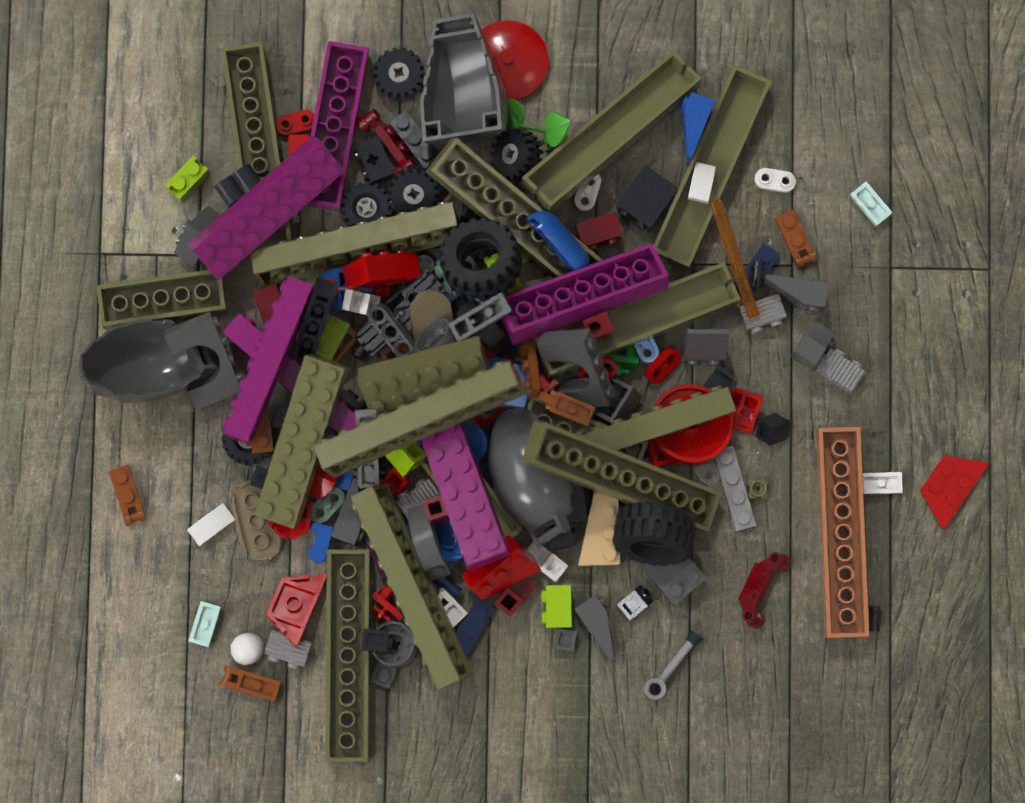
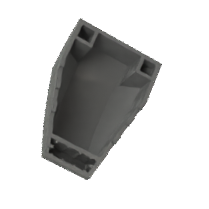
[420,13,508,145]

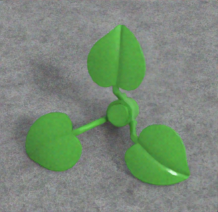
[505,99,572,153]

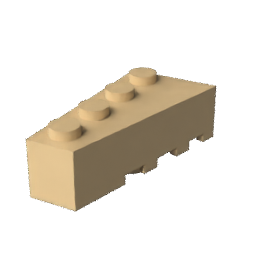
[578,491,620,567]

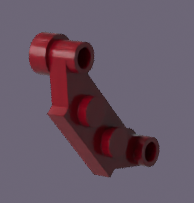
[356,109,418,174]
[738,552,791,629]

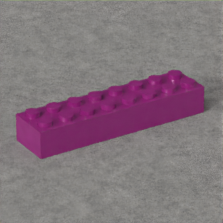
[305,41,370,212]
[187,136,345,280]
[501,243,669,345]
[222,276,314,446]
[223,314,356,434]
[421,422,511,570]

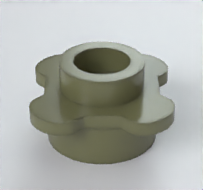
[748,479,768,499]

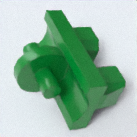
[604,347,639,380]

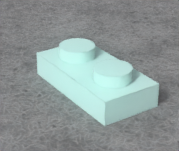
[849,182,893,227]
[188,601,221,647]

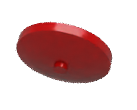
[482,20,549,101]
[653,384,733,465]

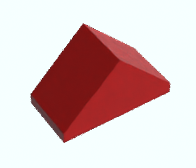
[379,467,411,499]

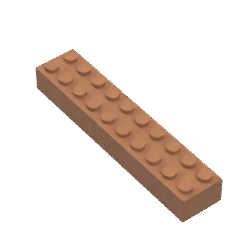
[816,427,869,638]

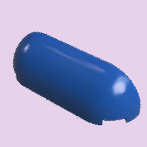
[526,211,590,272]

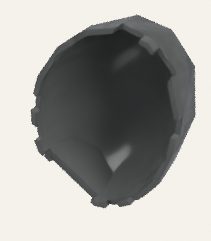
[79,319,218,403]
[487,407,573,548]

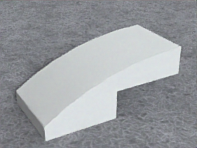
[687,162,716,204]
[342,289,381,317]
[187,503,235,547]
[526,541,568,582]

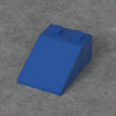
[680,92,715,165]

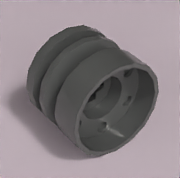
[415,318,458,352]
[372,622,419,668]

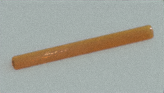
[711,199,760,319]

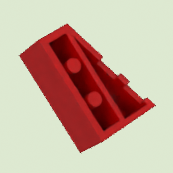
[342,250,421,290]
[462,534,541,600]

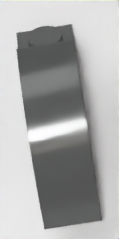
[407,504,451,580]

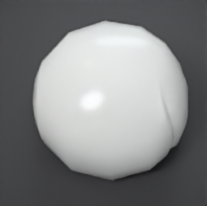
[230,633,265,665]

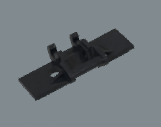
[354,269,446,357]

